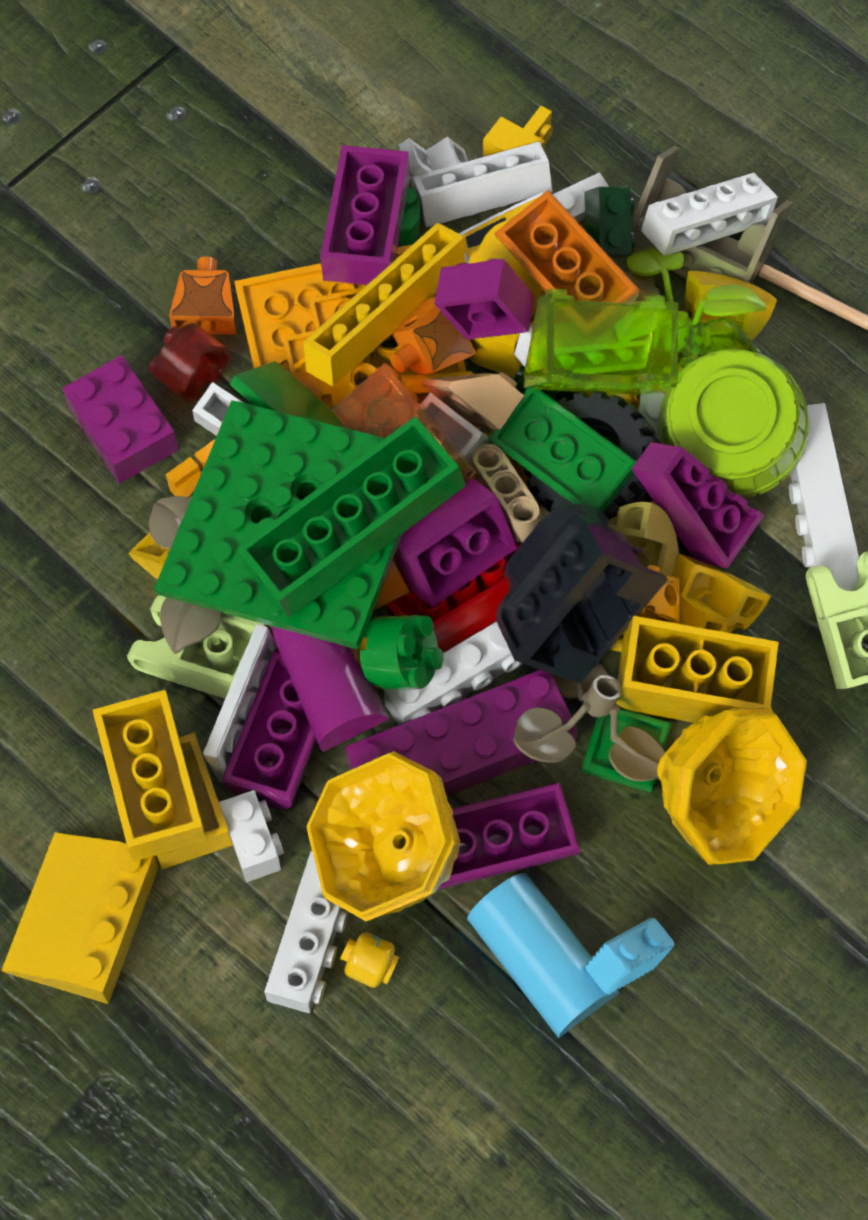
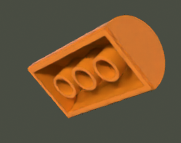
[495,190,640,338]

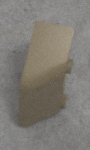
[631,146,793,284]

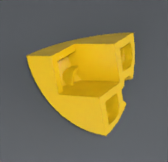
[685,271,777,358]
[672,553,771,633]

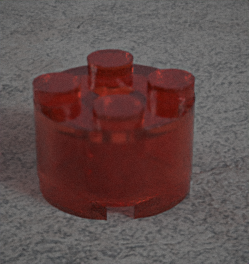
[148,323,229,403]

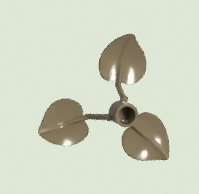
[149,496,221,654]
[513,662,665,782]

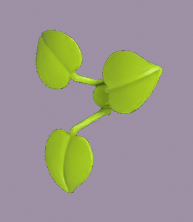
[613,246,766,353]

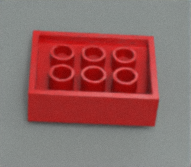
[383,540,520,653]

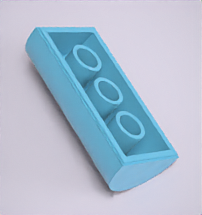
[467,873,619,1038]

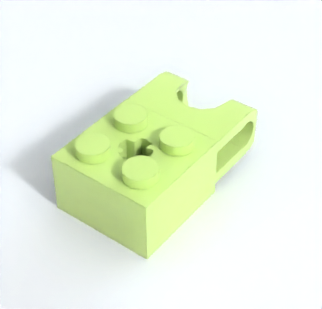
[806,551,868,689]
[127,595,266,699]

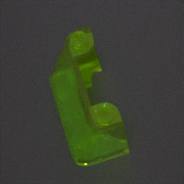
[524,289,678,395]

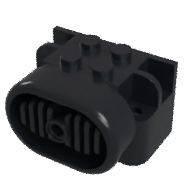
[496,503,668,683]

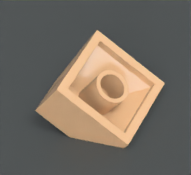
[422,372,524,430]

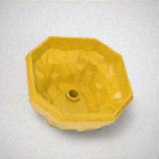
[657,708,807,865]
[306,751,460,921]

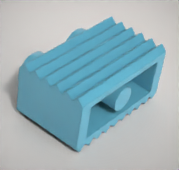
[585,918,674,995]

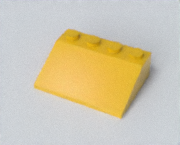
[2,833,159,1004]

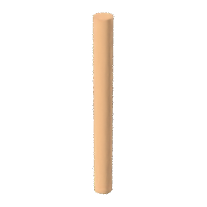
[759,264,868,330]

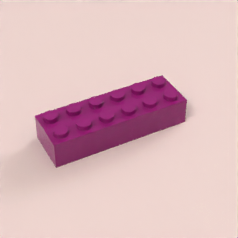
[345,670,577,796]

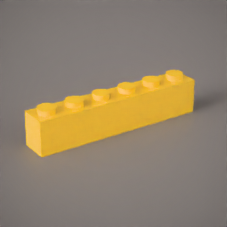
[303,223,465,387]

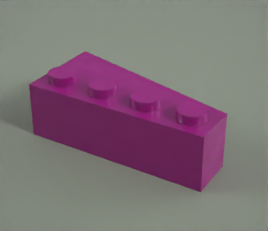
[632,442,764,568]

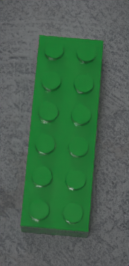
[237,416,466,619]

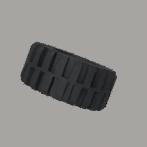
[523,391,661,520]

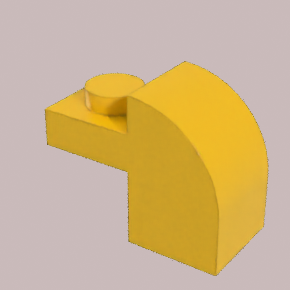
[483,106,553,157]

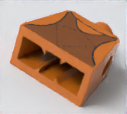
[169,256,237,335]
[390,297,476,375]

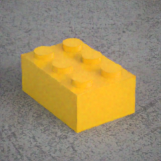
[157,732,233,870]

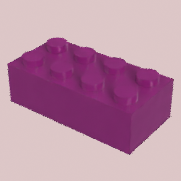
[320,145,410,285]

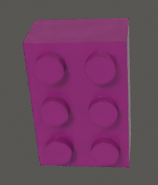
[62,355,179,484]
[395,478,517,608]

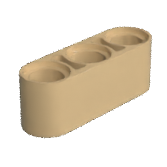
[472,444,540,542]

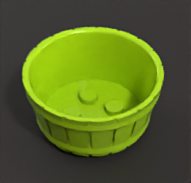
[658,349,810,499]

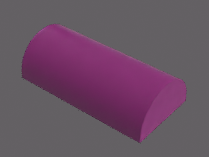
[268,625,389,752]
[222,651,317,809]
[438,782,580,890]

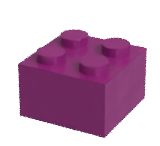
[434,259,535,340]

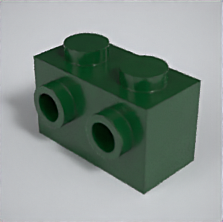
[584,186,635,259]

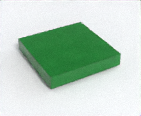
[581,708,672,793]

